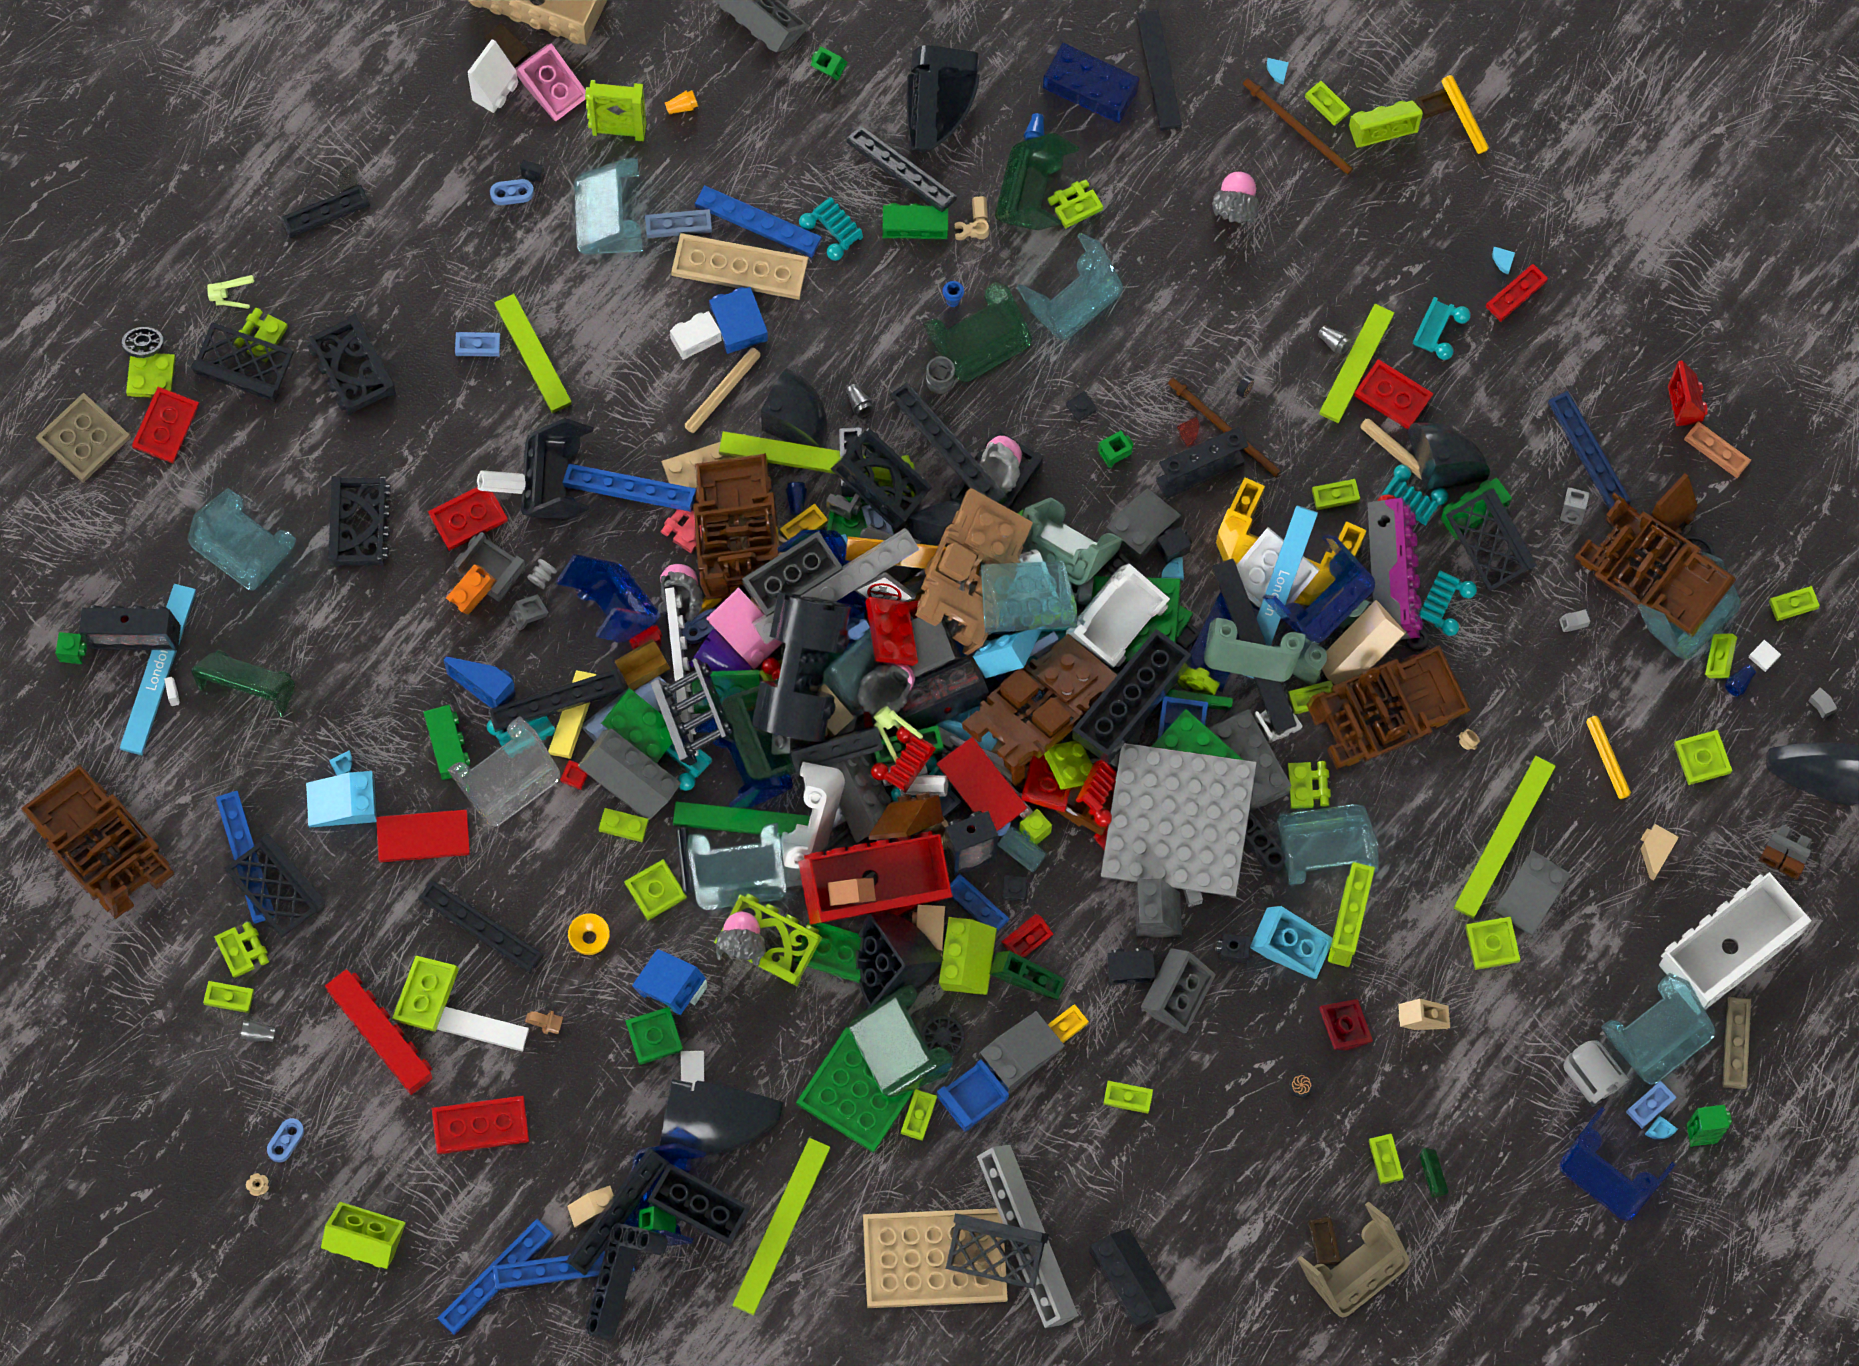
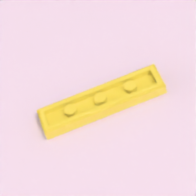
[548,670,597,759]

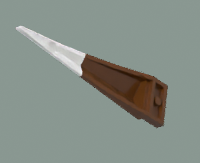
[948,736,1114,835]

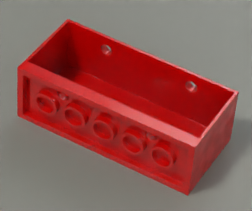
[798,831,952,925]

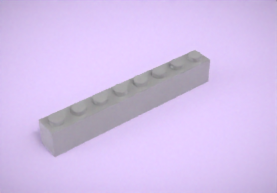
[752,528,920,644]
[977,1145,1078,1328]

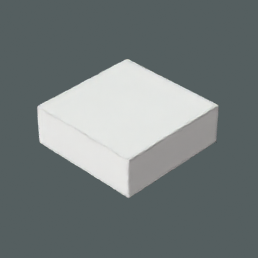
[1749,640,1781,672]
[164,677,180,706]

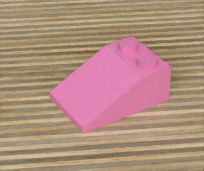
[515,43,586,121]
[706,588,783,669]

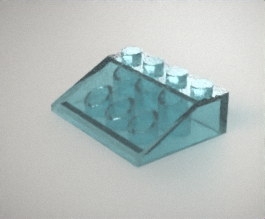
[981,561,1077,632]

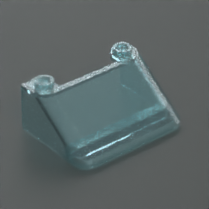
[574,158,642,254]
[1277,804,1379,885]
[688,823,787,910]
[1601,973,1715,1084]

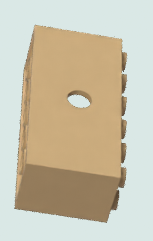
[468,0,607,45]

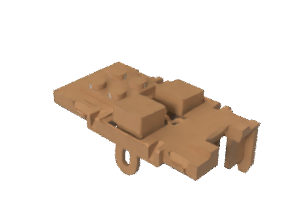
[915,488,1033,655]

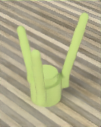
[208,275,254,309]
[874,706,923,763]

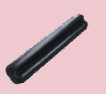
[676,828,695,894]

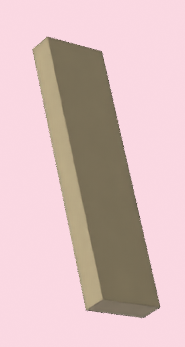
[1723,997,1751,1089]

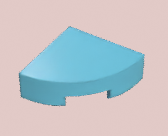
[1267,58,1289,84]
[1492,247,1515,274]
[1161,557,1184,580]
[329,750,352,776]
[1645,1115,1678,1139]

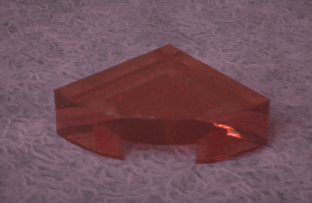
[1177,417,1199,447]

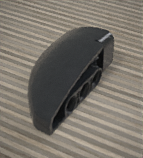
[907,45,980,152]
[1766,743,1859,806]
[659,1079,783,1156]

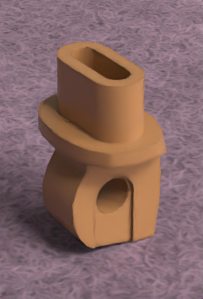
[525,1011,563,1034]

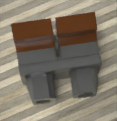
[1758,825,1812,880]

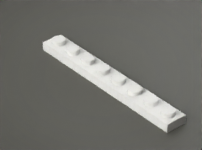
[665,587,699,764]

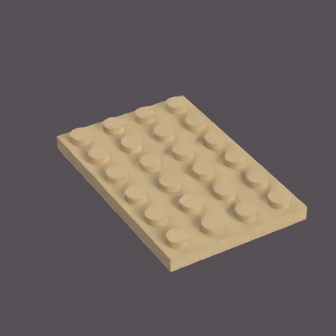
[863,1208,1008,1308]

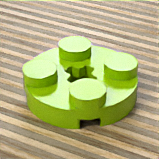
[1176,667,1220,695]

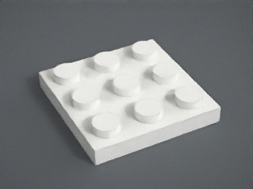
[1236,527,1320,615]

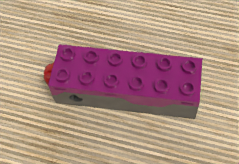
[1368,495,1423,640]

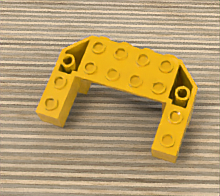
[1216,478,1367,606]

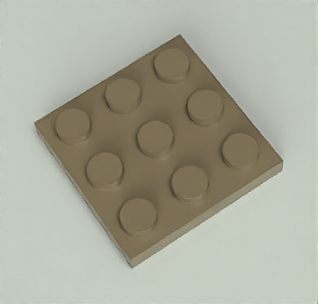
[36,393,131,483]

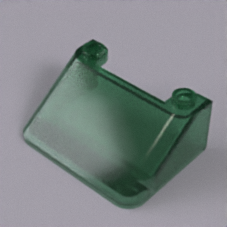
[923,282,1032,382]
[191,650,295,717]
[722,678,796,780]
[849,984,953,1097]

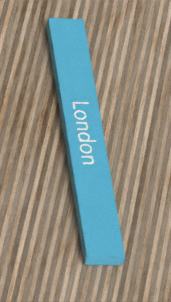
[1244,505,1318,679]
[120,584,196,755]

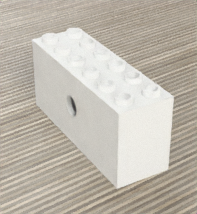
[1659,872,1811,1014]

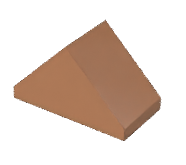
[828,878,876,906]

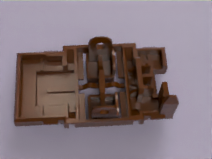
[1306,645,1471,770]
[21,765,174,920]

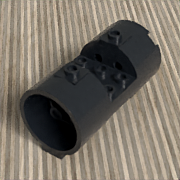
[752,592,851,742]

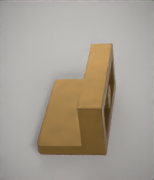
[615,639,670,690]

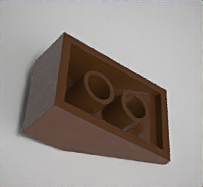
[1651,473,1698,539]
[869,792,944,840]

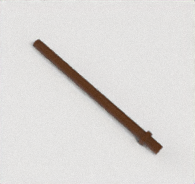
[1243,78,1353,175]
[1168,377,1281,477]

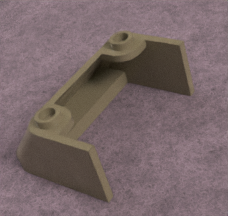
[1297,1202,1409,1317]

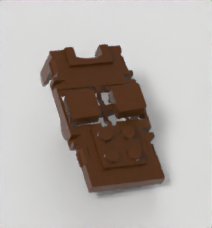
[693,453,780,600]
[1575,493,1736,637]
[962,634,1117,787]

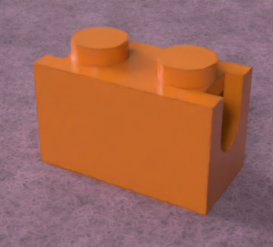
[446,564,497,615]

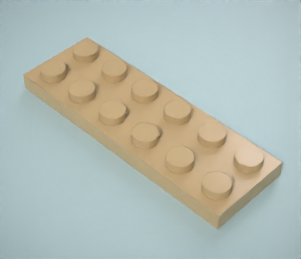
[671,233,808,300]

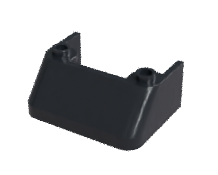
[521,418,594,519]

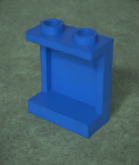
[709,287,768,354]
[632,949,706,1015]
[937,1059,1009,1132]

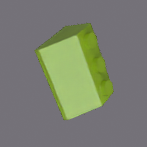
[1349,101,1423,148]
[939,917,997,995]
[321,1202,406,1269]

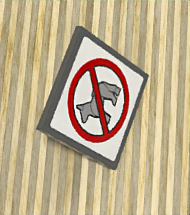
[854,572,916,602]

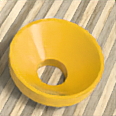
[568,913,610,955]

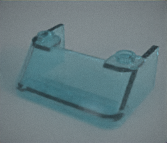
[1017,233,1123,340]
[1638,551,1741,660]

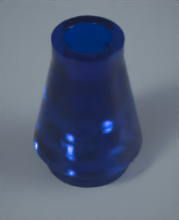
[785,482,807,515]
[1725,665,1756,697]

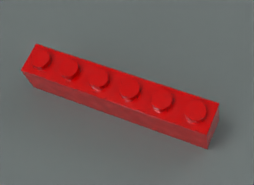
[325,969,433,1095]

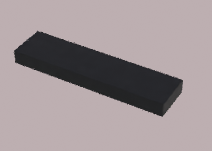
[281,185,370,238]

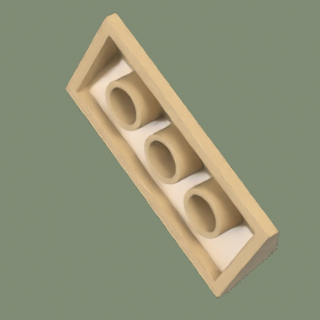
[1322,600,1406,687]

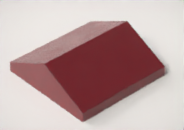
[1319,999,1373,1050]

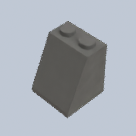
[911,616,962,677]
[1135,879,1182,938]

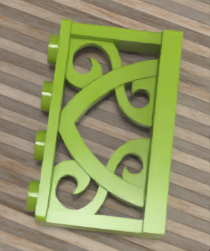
[585,80,646,141]
[1328,862,1375,967]
[714,894,822,986]

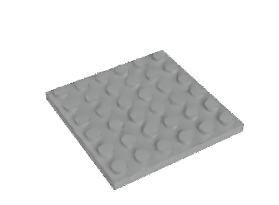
[1101,743,1257,897]

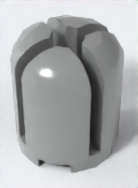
[1563,1040,1629,1107]

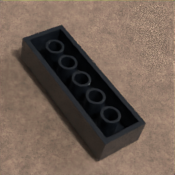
[1072,629,1192,765]

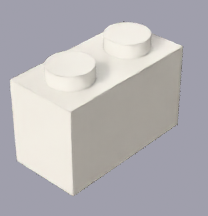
[670,311,722,360]

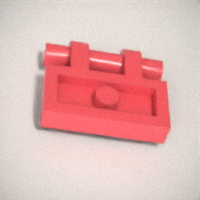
[661,509,710,554]

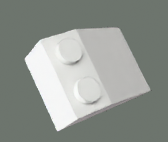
[468,39,518,113]

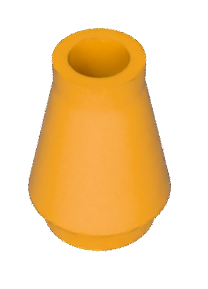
[665,90,698,115]

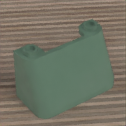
[1021,497,1123,585]
[1293,595,1369,686]
[1204,618,1306,682]

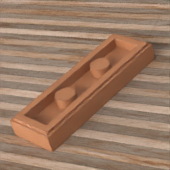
[1684,421,1751,478]

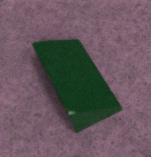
[1419,1148,1448,1198]

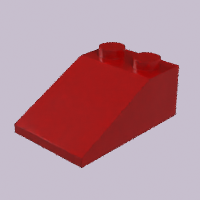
[1668,361,1708,426]

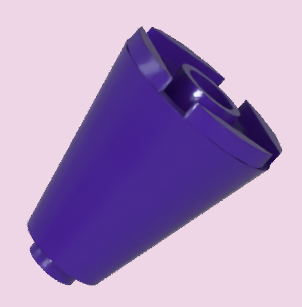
[689,628,752,671]

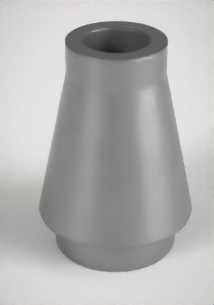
[1318,325,1351,354]
[846,384,874,417]
[240,1019,275,1042]

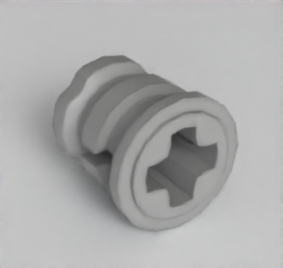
[528,559,557,589]

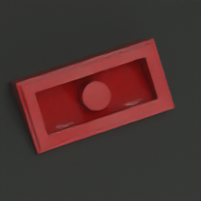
[1001,914,1053,958]

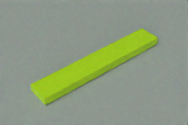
[494,294,572,414]
[1319,304,1394,424]

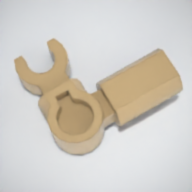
[955,196,990,240]

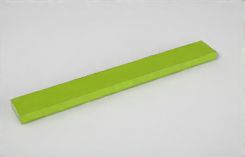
[719,431,893,484]
[1453,756,1555,919]
[733,1138,830,1316]

